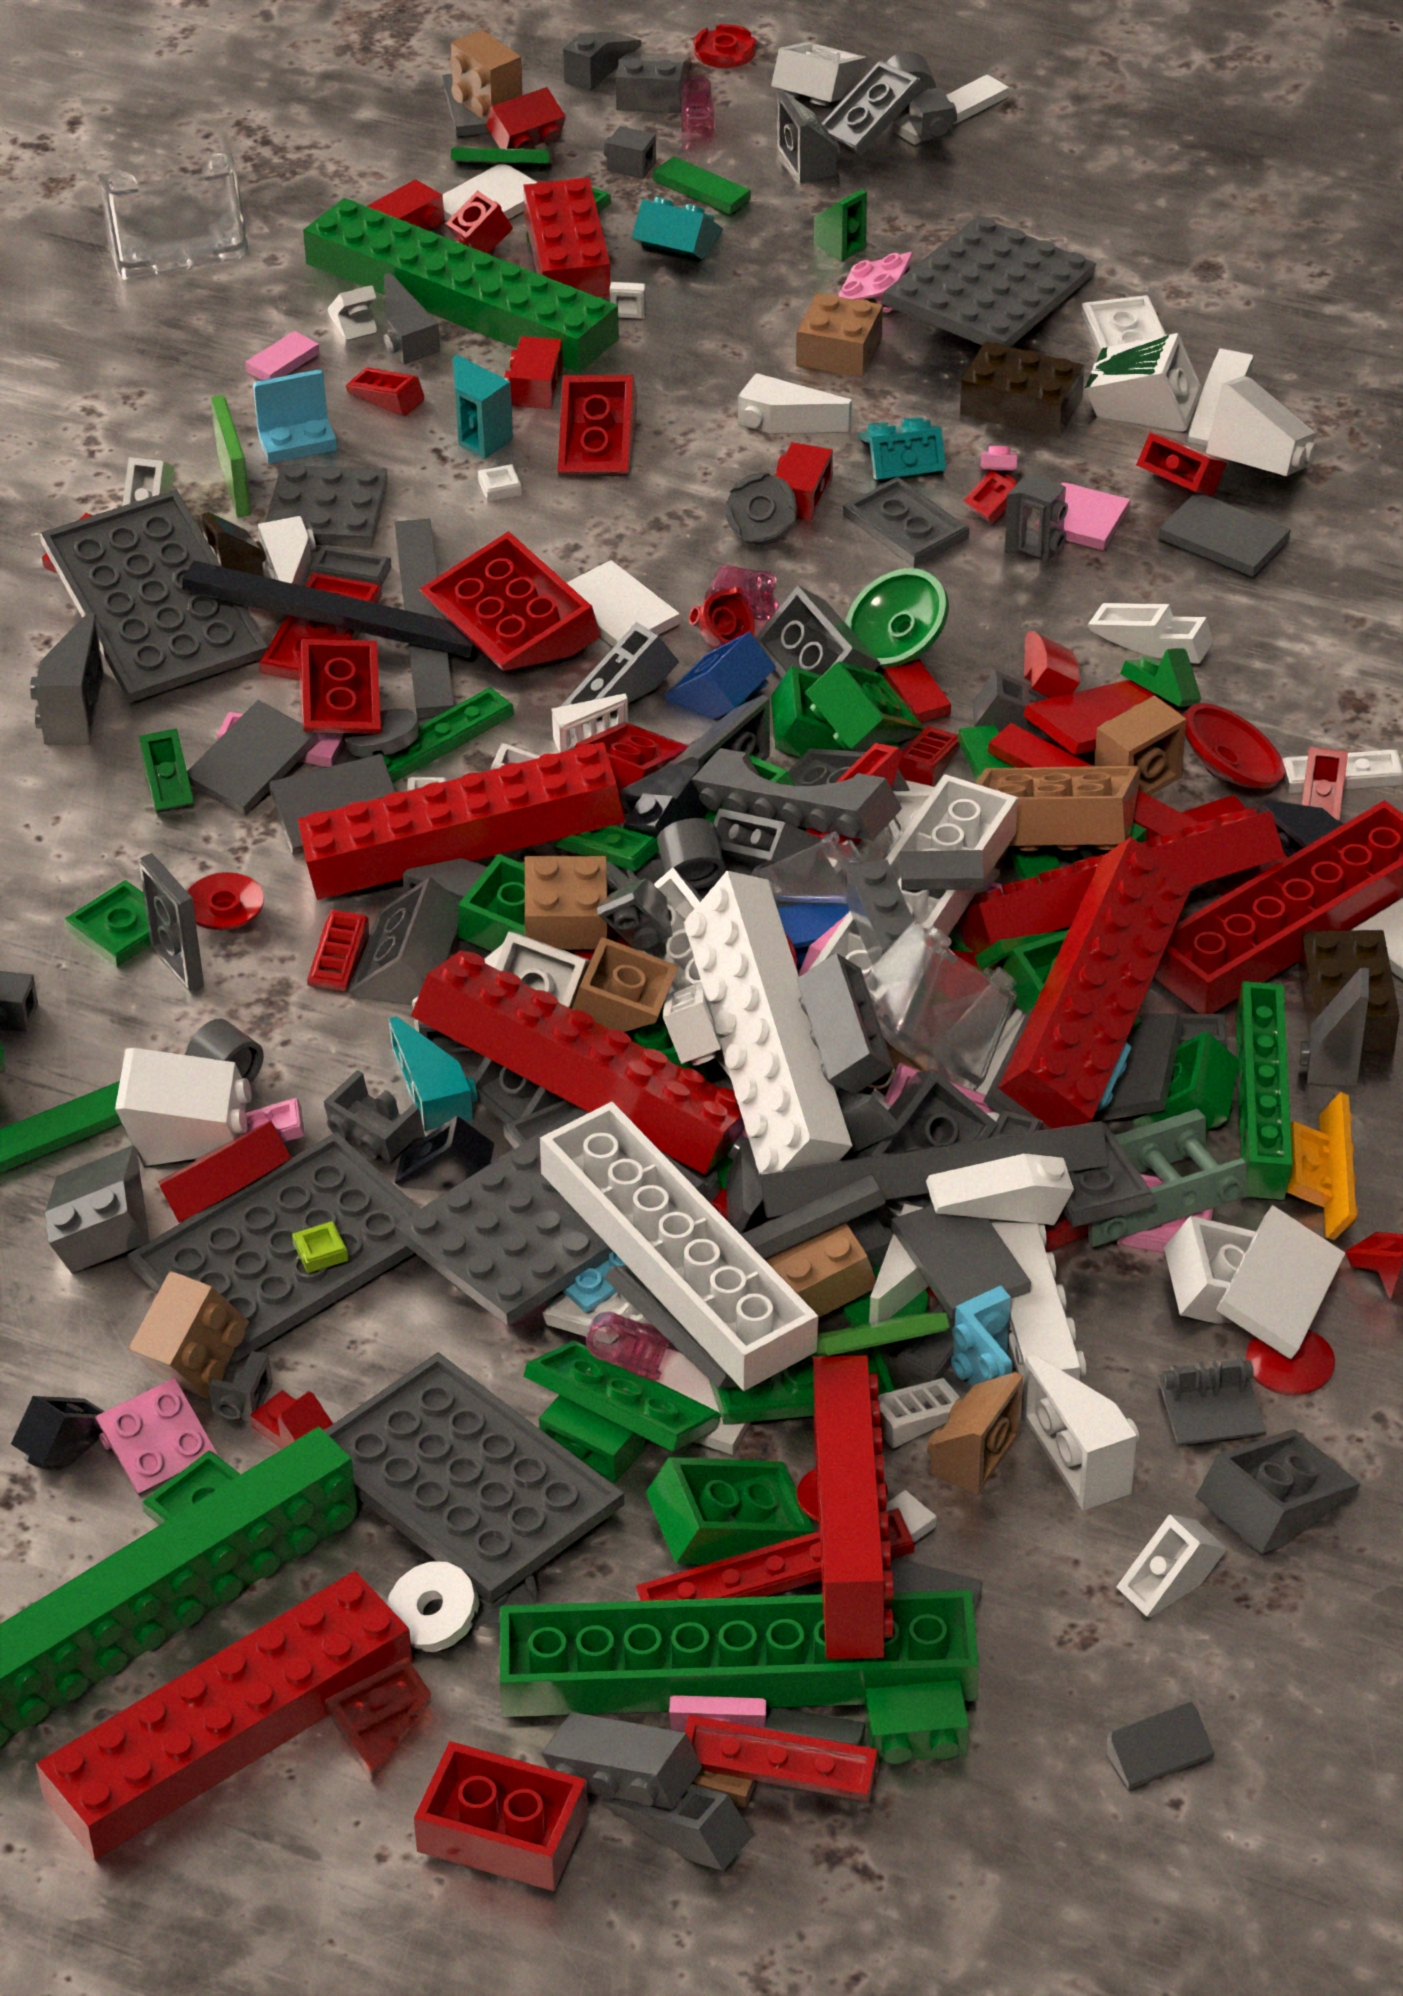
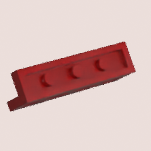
[684,1715,879,1802]

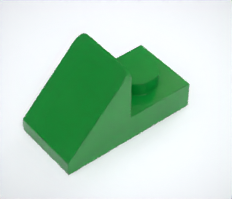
[1120,648,1201,707]
[139,728,194,813]

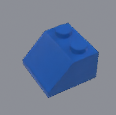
[664,631,776,720]

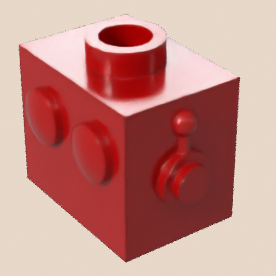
[445,190,513,254]

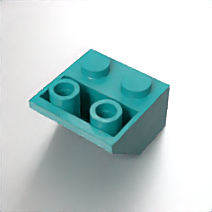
[631,197,723,260]
[453,355,513,459]

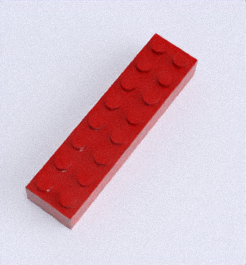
[298,742,625,900]
[1153,800,1403,1014]
[958,807,1285,952]
[998,837,1192,1129]
[411,950,744,1175]
[813,1355,893,1659]
[36,1570,413,1860]

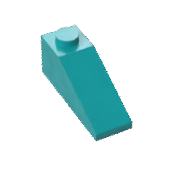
[389,1016,478,1131]

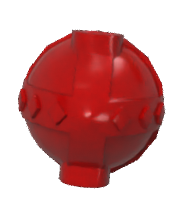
[689,587,755,649]

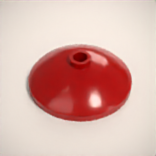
[1183,703,1285,789]

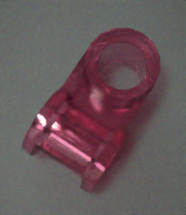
[681,76,714,132]
[704,565,779,620]
[586,1312,673,1380]

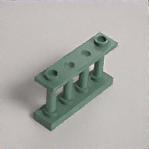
[1088,1109,1247,1247]

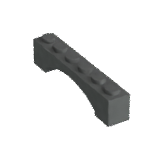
[691,748,902,841]

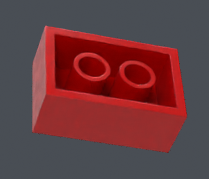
[414,1741,588,1891]

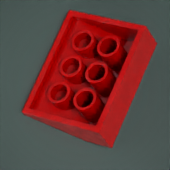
[419,531,601,671]

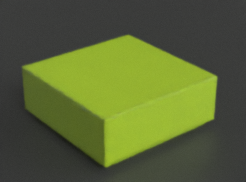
[292,1221,348,1273]

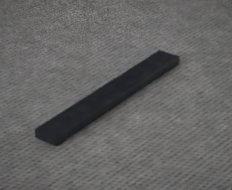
[182,560,476,658]

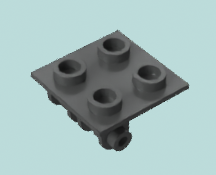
[1158,1357,1266,1446]

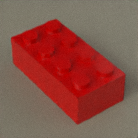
[523,178,610,297]

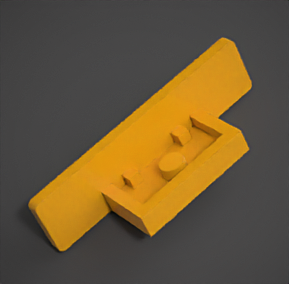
[1287,1092,1358,1241]

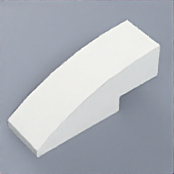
[1188,348,1254,446]
[1088,603,1214,663]

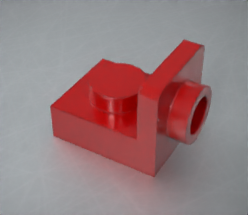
[963,469,1018,525]

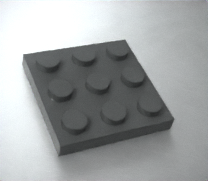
[265,464,388,548]

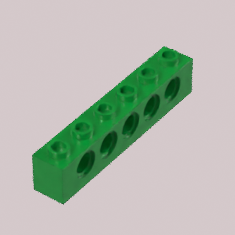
[1235,981,1292,1200]

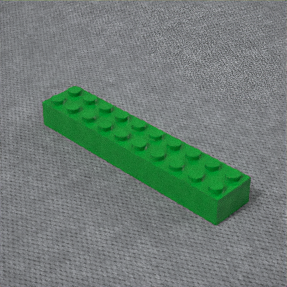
[303,198,619,373]
[0,1426,358,1747]
[500,1590,979,1717]

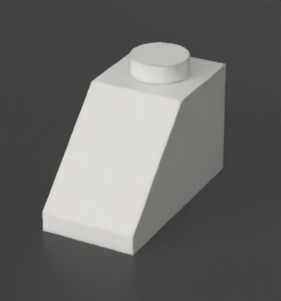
[123,457,175,506]
[1116,1514,1227,1617]

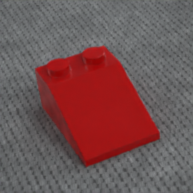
[557,375,638,475]
[299,639,381,734]
[575,721,688,814]

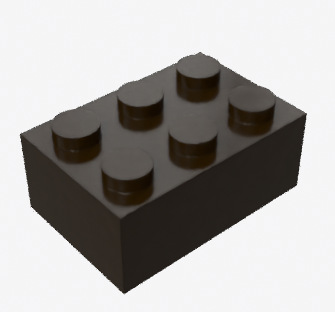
[960,341,1085,438]
[1298,930,1400,1052]

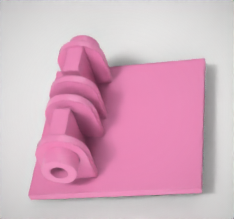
[838,252,914,313]
[95,1377,217,1495]

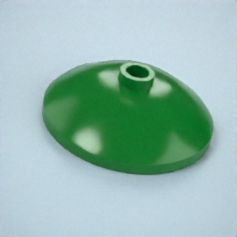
[845,568,949,668]

